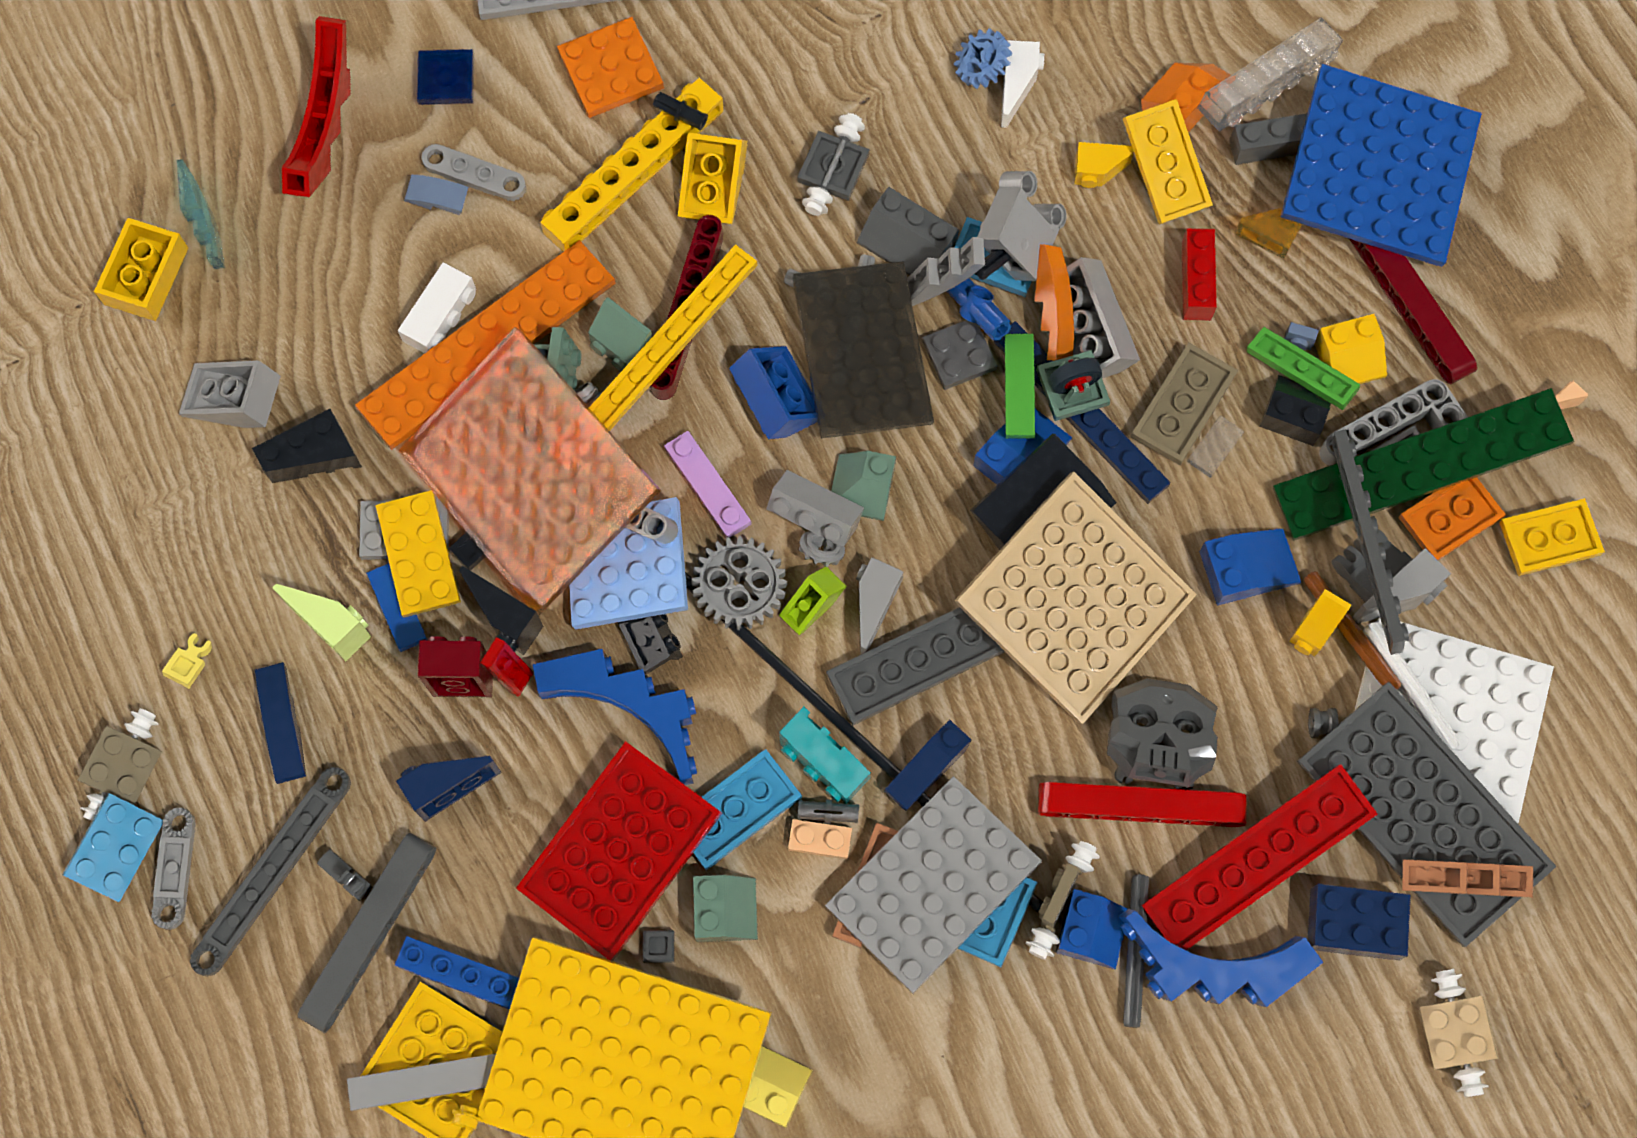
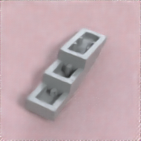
[905,237,985,306]

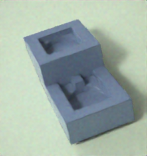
[404,174,468,215]

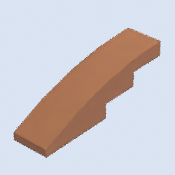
[1402,860,1534,898]

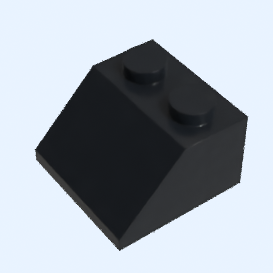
[1259,375,1331,446]

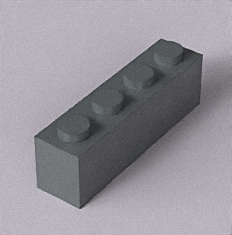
[1229,113,1307,165]

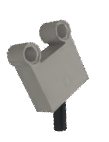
[974,171,1067,281]

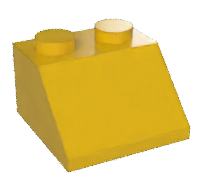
[1314,314,1387,384]

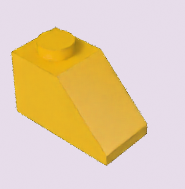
[1074,142,1134,188]

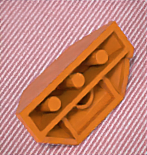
[1141,63,1235,133]

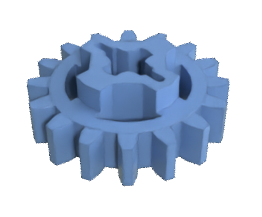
[954,28,1012,89]

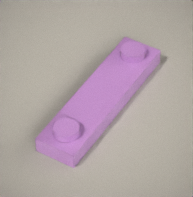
[664,431,751,538]

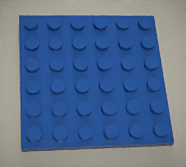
[1280,64,1482,267]

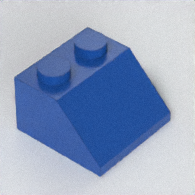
[1056,889,1127,970]

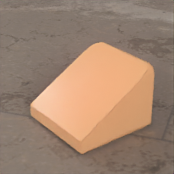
[1555,381,1588,409]

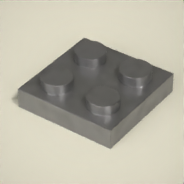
[922,320,997,390]

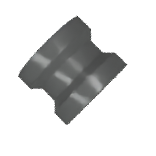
[1308,708,1339,738]

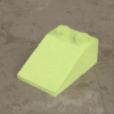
[272,584,371,661]

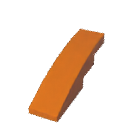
[1034,244,1074,361]

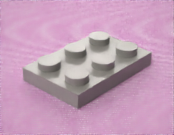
[359,498,449,560]

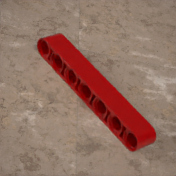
[1038,782,1247,827]

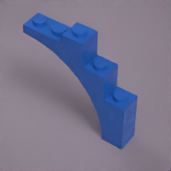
[532,649,697,785]
[1118,909,1323,1007]

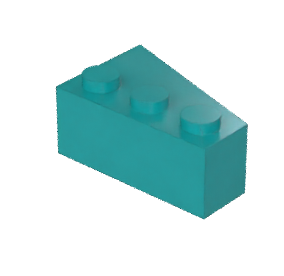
[779,706,871,804]

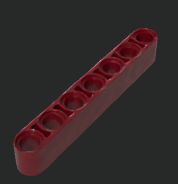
[650,215,723,400]
[1349,239,1477,385]

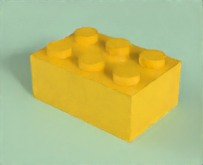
[94,217,189,321]

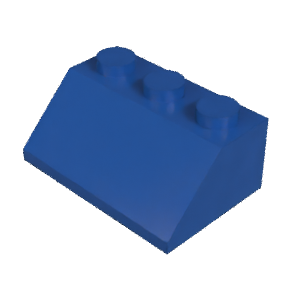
[729,346,826,440]

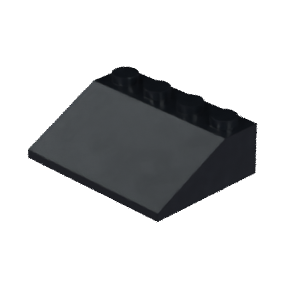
[970,433,1117,550]

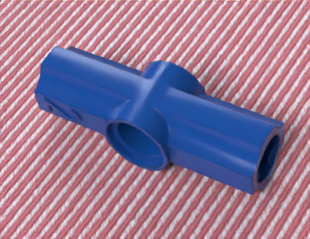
[947,278,1012,340]

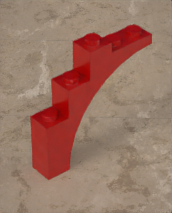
[281,16,351,198]

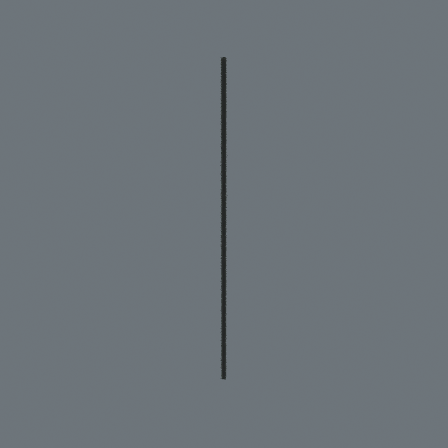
[472,384,1043,912]

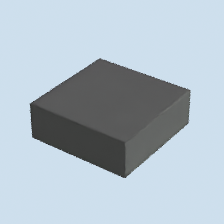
[643,931,675,963]

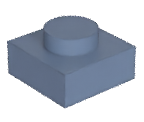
[1284,322,1319,351]

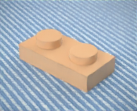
[788,819,852,860]

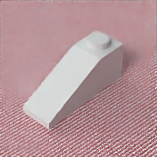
[1001,40,1044,128]

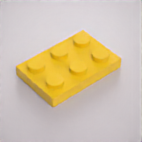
[1499,498,1605,576]

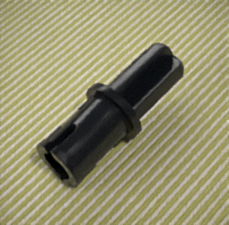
[653,92,708,131]

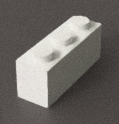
[398,262,476,353]

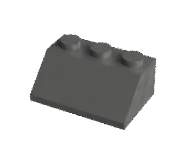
[857,186,959,276]

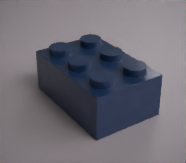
[1308,884,1411,961]

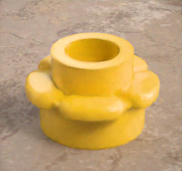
[452,1105,482,1130]

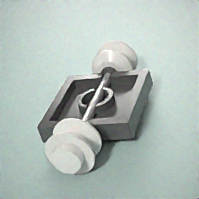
[797,113,870,216]

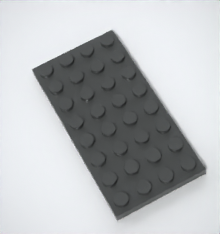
[1297,682,1557,947]

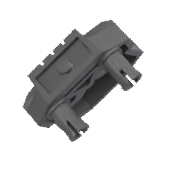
[1107,678,1218,790]

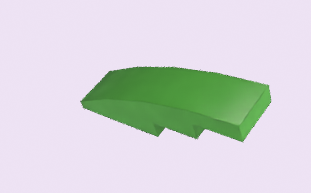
[1005,334,1035,439]

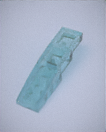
[177,159,225,269]

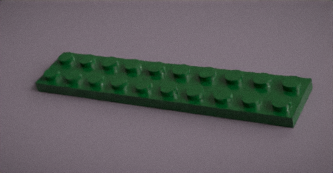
[1273,388,1574,541]

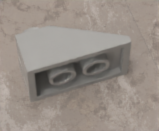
[179,360,281,428]
[1352,548,1451,624]

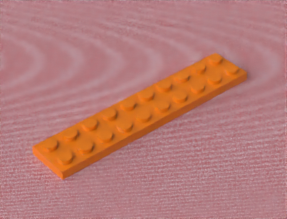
[355,240,615,450]

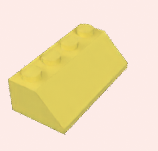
[743,1046,813,1128]

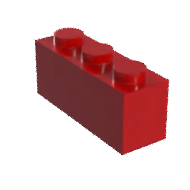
[1182,228,1217,321]

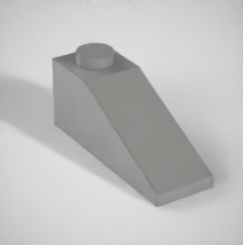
[856,557,904,654]

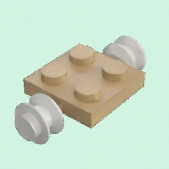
[1420,969,1499,1097]

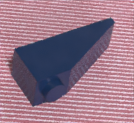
[884,720,972,811]

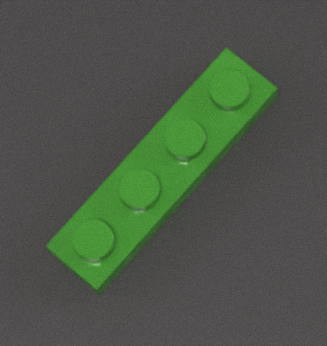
[1247,327,1360,410]

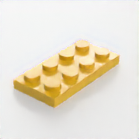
[1123,99,1213,225]
[375,490,461,618]

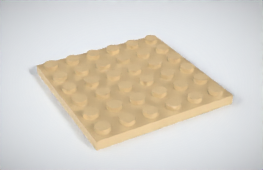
[954,472,1197,724]

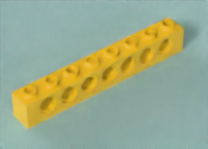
[540,78,724,252]

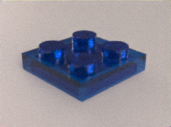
[417,49,474,105]

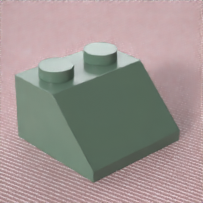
[588,297,652,372]
[693,875,758,942]

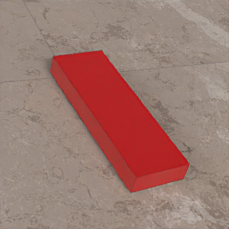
[480,637,534,697]

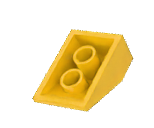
[678,133,748,224]

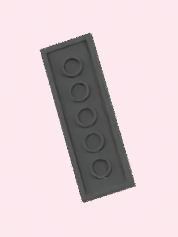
[826,607,1005,726]

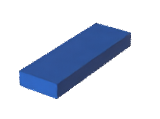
[366,563,428,652]

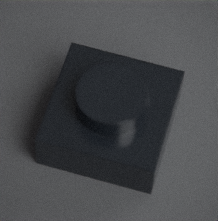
[449,529,491,570]

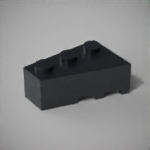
[252,409,362,483]

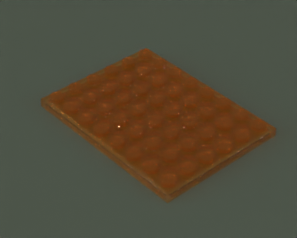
[399,327,661,615]

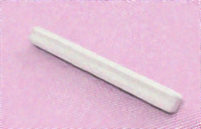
[1363,622,1461,750]

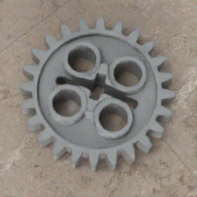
[692,536,787,630]

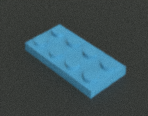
[693,749,802,871]

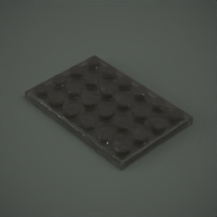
[792,261,934,439]

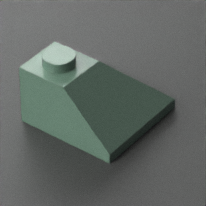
[831,451,896,521]

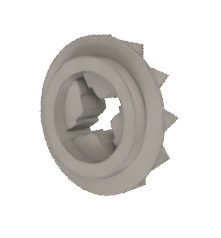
[799,531,845,567]

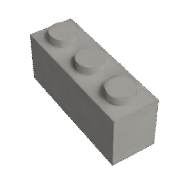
[766,470,864,547]

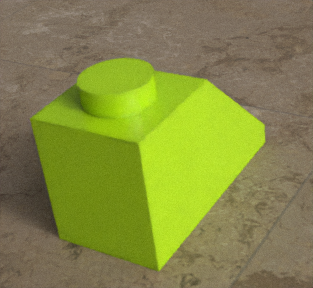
[779,567,847,635]

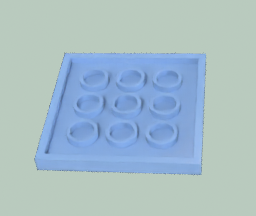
[566,497,688,629]

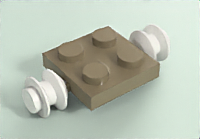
[78,708,162,821]
[1026,841,1100,960]

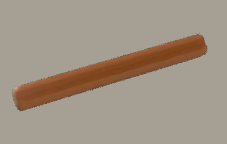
[1304,571,1401,690]

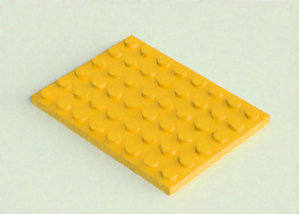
[477,937,772,1138]

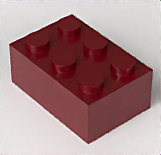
[418,636,493,697]

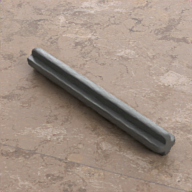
[1123,874,1149,1028]

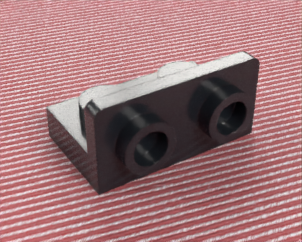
[618,614,683,674]

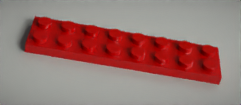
[1141,764,1378,950]

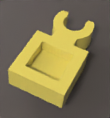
[162,633,212,689]

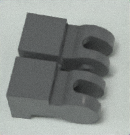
[1332,529,1413,602]

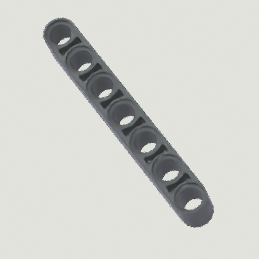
[297,833,436,1033]

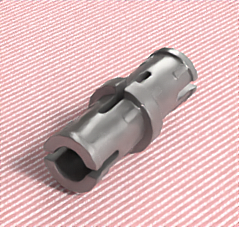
[798,799,859,824]

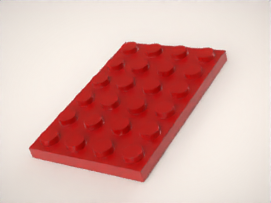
[516,741,722,961]

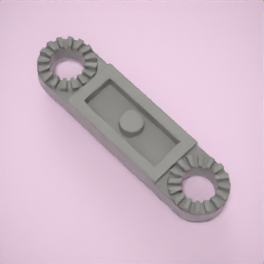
[422,144,526,201]
[151,807,196,930]

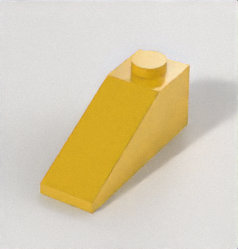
[1289,589,1351,657]

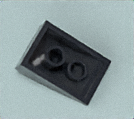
[459,565,544,655]

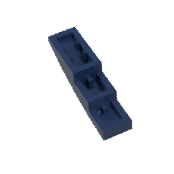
[255,662,306,784]

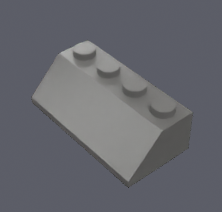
[1067,257,1140,378]

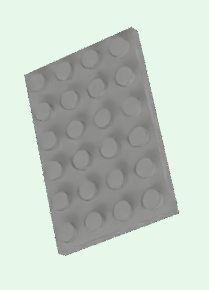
[825,776,1042,994]

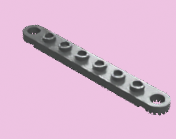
[190,767,351,976]

